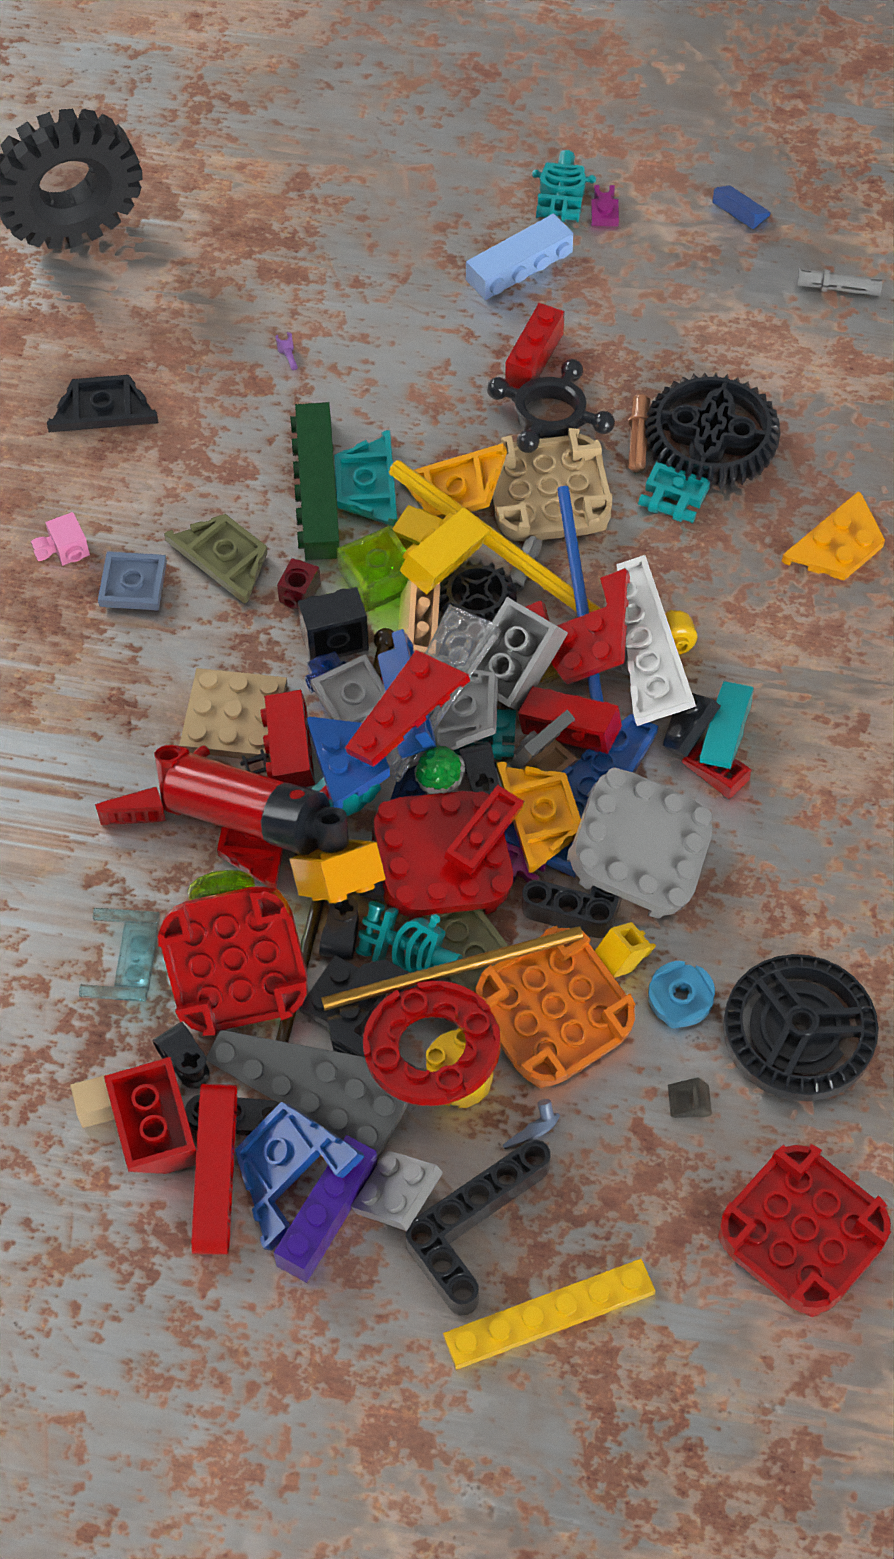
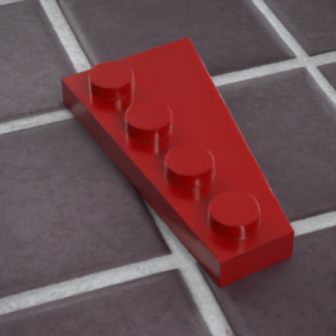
[345,650,471,767]

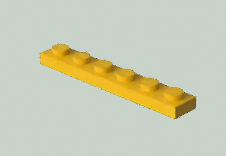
[443,1258,655,1370]

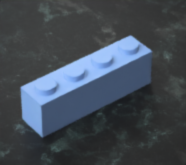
[466,213,573,300]

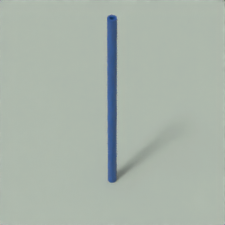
[557,486,604,702]

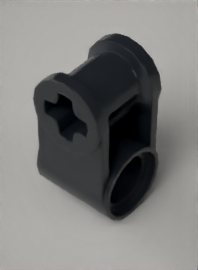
[459,740,500,795]
[319,894,359,961]
[152,1022,210,1089]

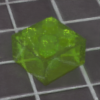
[337,525,409,612]

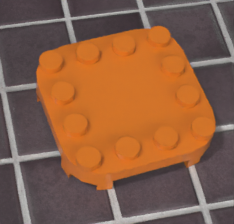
[474,925,636,1088]

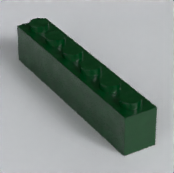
[290,402,341,561]

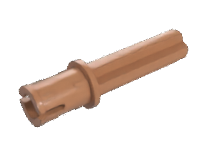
[628,394,650,473]

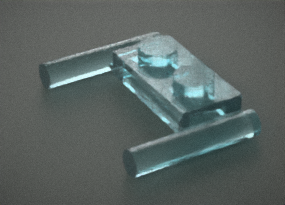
[79,907,160,1002]

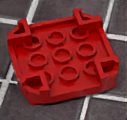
[372,791,513,921]
[158,886,308,1036]
[718,1143,892,1317]

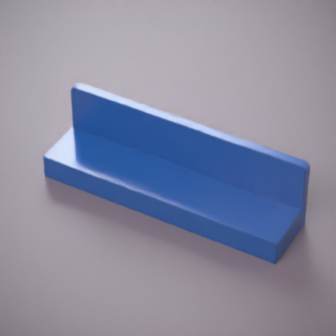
[378,629,437,758]

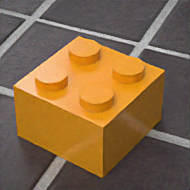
[289,839,386,903]

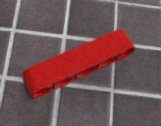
[191,1084,237,1255]

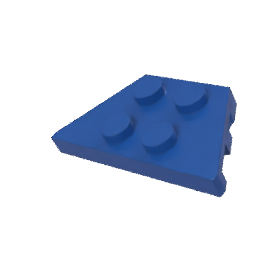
[306,717,390,808]

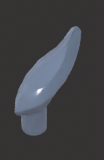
[503,1099,560,1149]

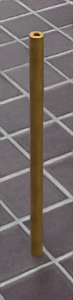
[321,926,584,1010]

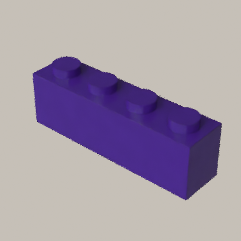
[274,1135,378,1283]

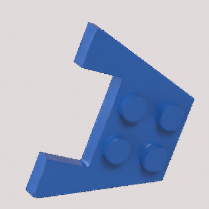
[235,1102,365,1251]

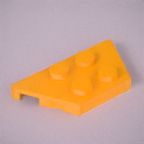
[406,443,507,519]
[782,491,885,580]
[497,762,581,873]

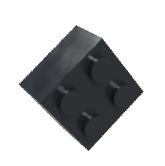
[298,587,369,664]

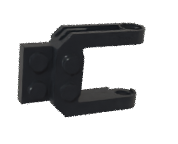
[299,955,458,1067]

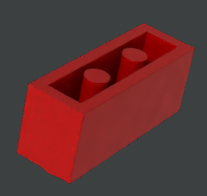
[505,303,565,389]
[518,686,622,754]
[260,689,316,787]

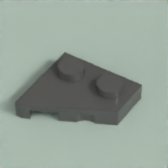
[509,710,575,769]

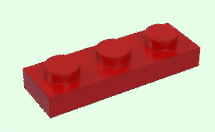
[444,785,525,875]

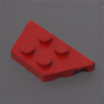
[217,827,284,888]

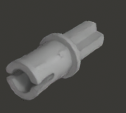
[510,536,542,591]

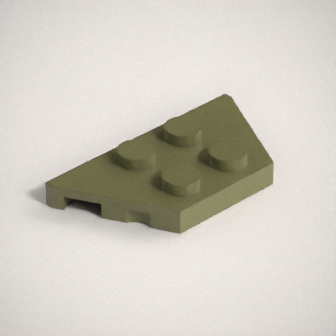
[164,514,268,604]

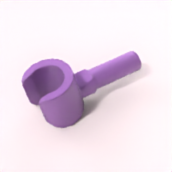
[276,332,298,371]

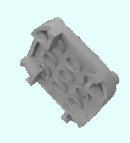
[567,768,712,919]

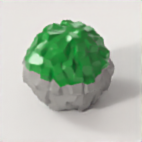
[415,745,465,794]

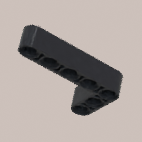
[522,880,622,938]
[406,1140,551,1315]

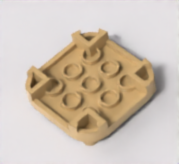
[492,428,612,542]

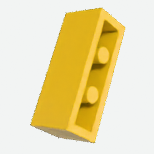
[400,507,490,595]

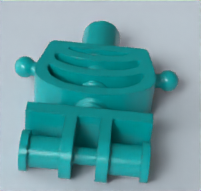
[532,150,596,223]
[355,901,462,973]

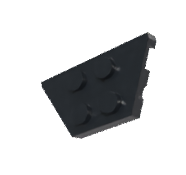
[47,374,159,433]

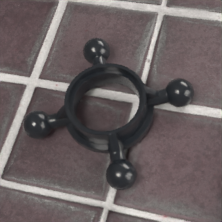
[487,359,615,453]

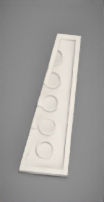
[617,555,696,726]

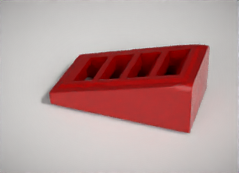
[681,740,752,800]
[95,787,166,825]

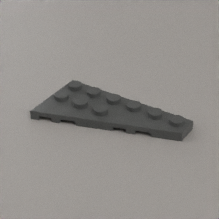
[206,1030,427,1160]

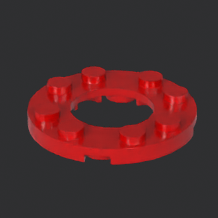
[363,981,501,1106]

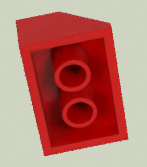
[104,1057,196,1174]

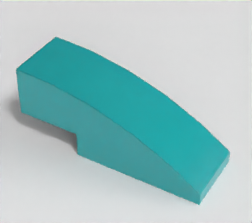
[700,681,754,769]

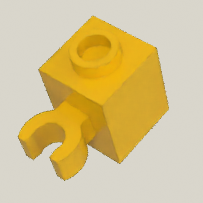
[595,922,656,978]

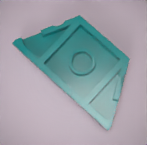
[334,430,397,526]

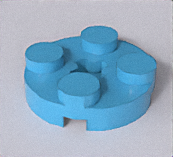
[648,961,715,1029]

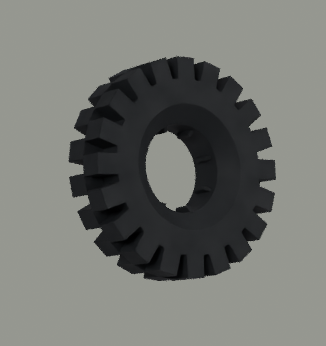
[0,108,143,249]

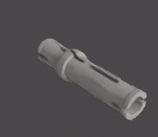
[797,268,882,296]

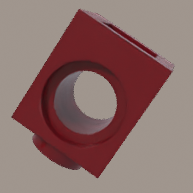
[277,558,321,609]

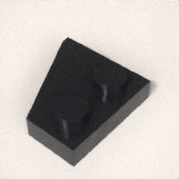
[662,693,721,757]

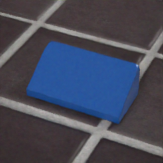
[712,185,771,229]

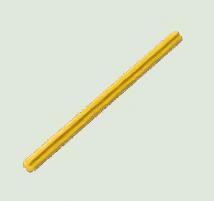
[389,460,601,613]

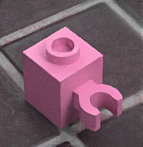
[31,512,90,566]

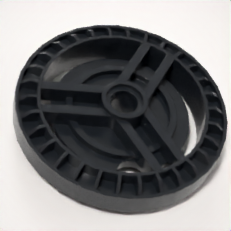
[723,954,879,1101]

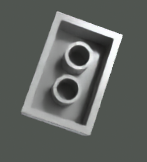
[465,597,568,711]

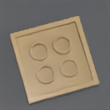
[179,668,288,762]

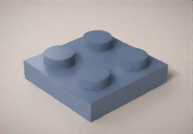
[98,551,167,610]

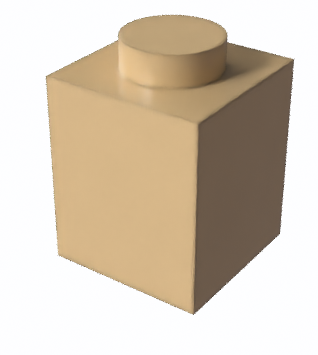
[70,1074,114,1128]

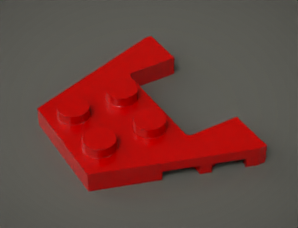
[525,568,630,684]

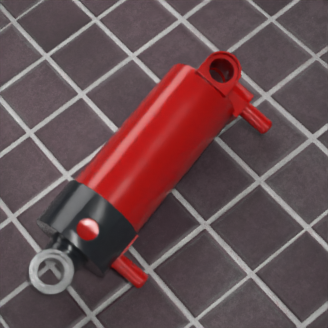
[154,745,349,855]

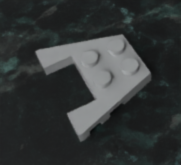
[400,667,498,769]

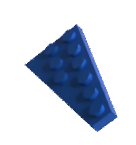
[504,714,659,878]

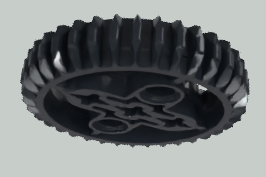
[645,372,781,490]

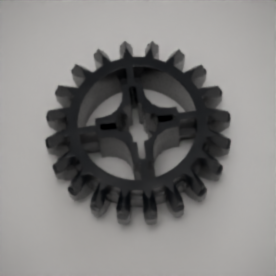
[439,560,517,636]

